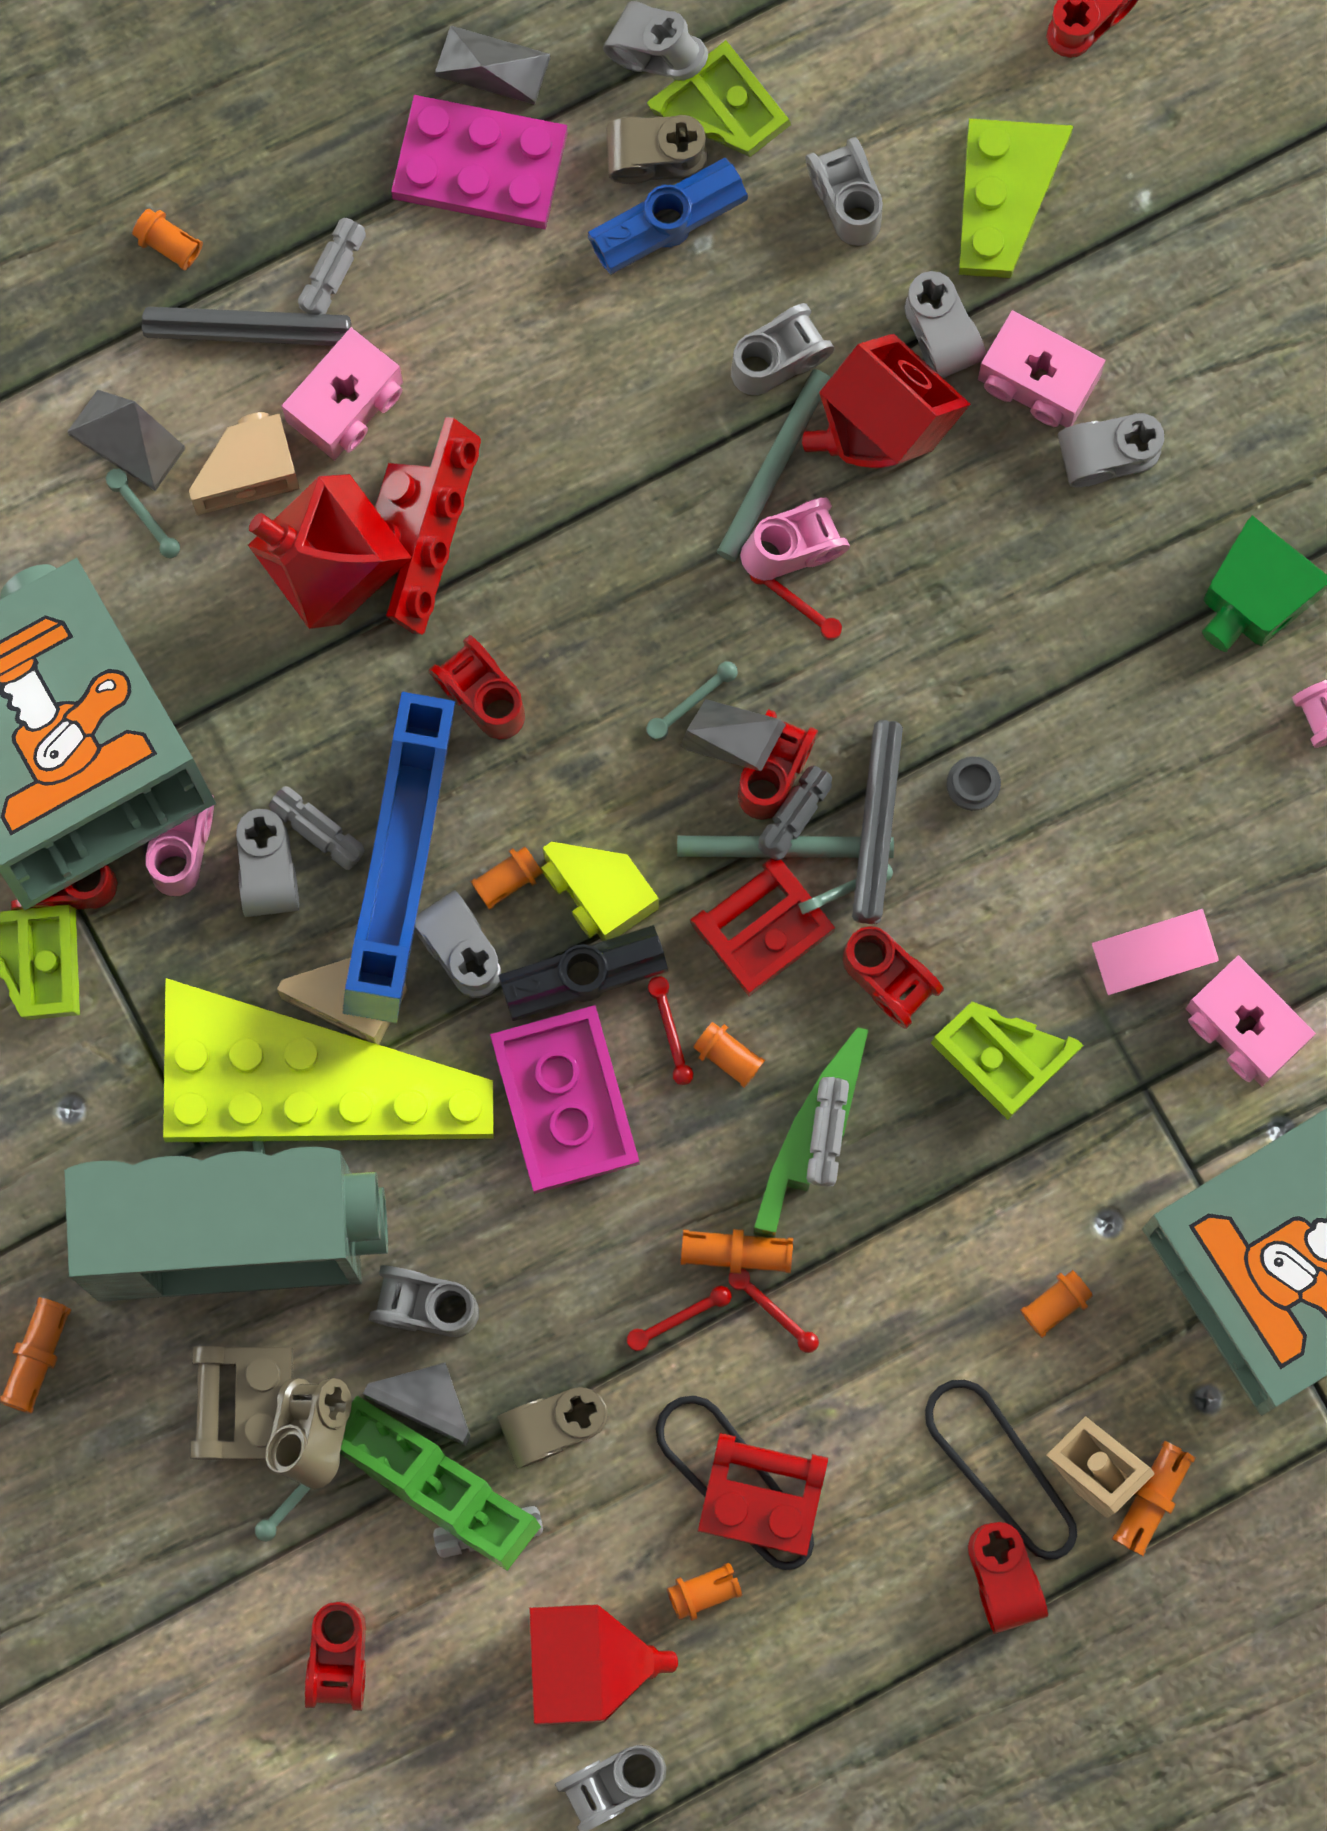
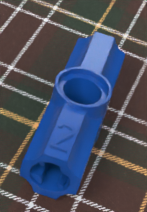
[588,158,748,275]

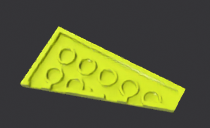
[163,978,494,1142]

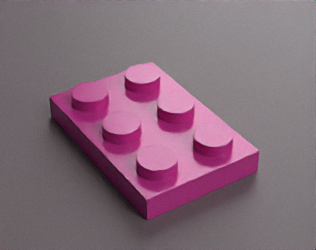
[391,95,568,230]
[490,1005,640,1194]

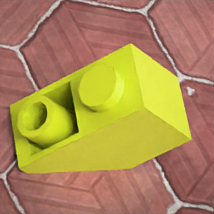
[541,842,659,941]

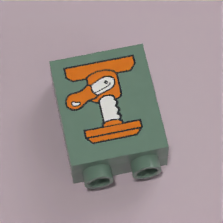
[0,558,216,910]
[1142,1108,1327,1416]

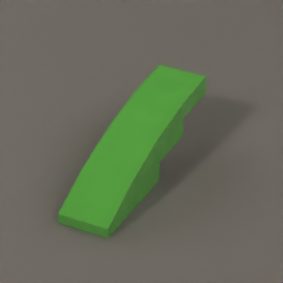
[753,1027,868,1238]
[340,1395,541,1571]

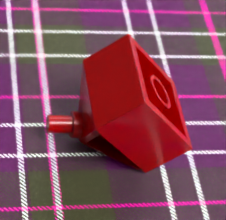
[802,334,971,468]
[248,474,412,629]
[529,1604,678,1725]

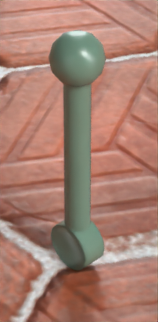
[106,469,180,558]
[646,661,738,741]
[798,864,893,914]
[255,1457,341,1542]

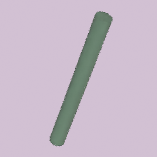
[717,369,830,562]
[677,835,894,858]

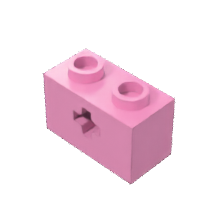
[978,310,1106,428]
[282,327,403,461]
[1186,955,1316,1086]

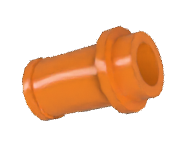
[132,209,203,271]
[470,847,543,910]
[693,1022,765,1088]
[1020,1270,1093,1338]
[667,1563,742,1621]

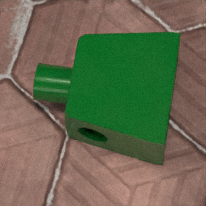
[1202,515,1327,652]

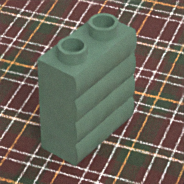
[64,1147,388,1302]

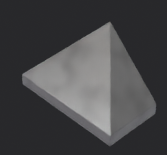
[435,26,550,105]
[67,390,185,491]
[681,699,786,771]
[363,1363,471,1446]

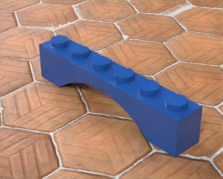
[343,692,455,1023]

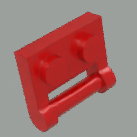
[689,858,835,996]
[698,1433,828,1557]

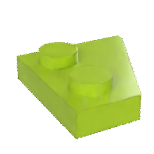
[647,40,791,157]
[0,905,80,1020]
[931,1002,1084,1120]

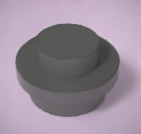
[947,757,1001,811]

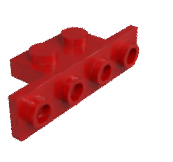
[375,417,481,635]

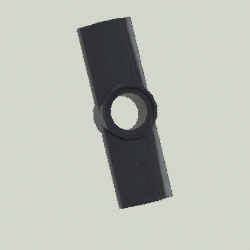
[498,925,668,1021]

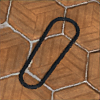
[925,1379,1077,1560]
[655,1395,814,1570]

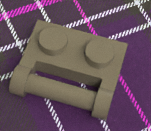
[190,1346,294,1460]

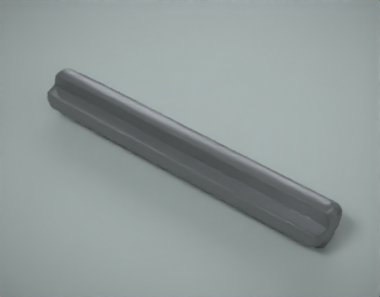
[142,307,352,346]
[852,720,903,925]

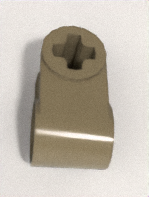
[606,115,708,184]
[266,1378,352,1489]
[497,1387,608,1469]

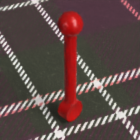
[749,574,842,641]
[648,976,694,1085]
[728,1268,819,1353]
[627,1285,732,1351]

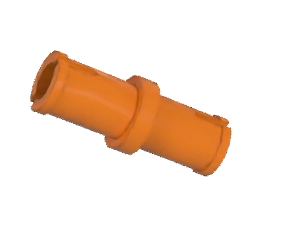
[681,1229,793,1274]
[0,1297,71,1414]
[1112,1441,1196,1556]

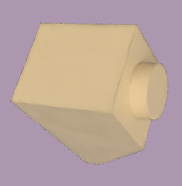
[189,412,300,515]
[277,958,408,1045]
[1046,1416,1155,1518]

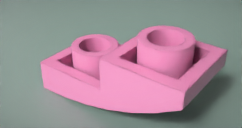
[1092,909,1219,995]

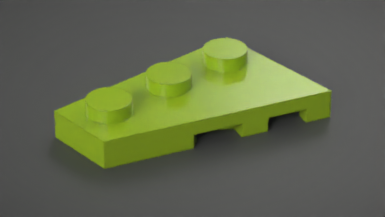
[958,118,1074,278]

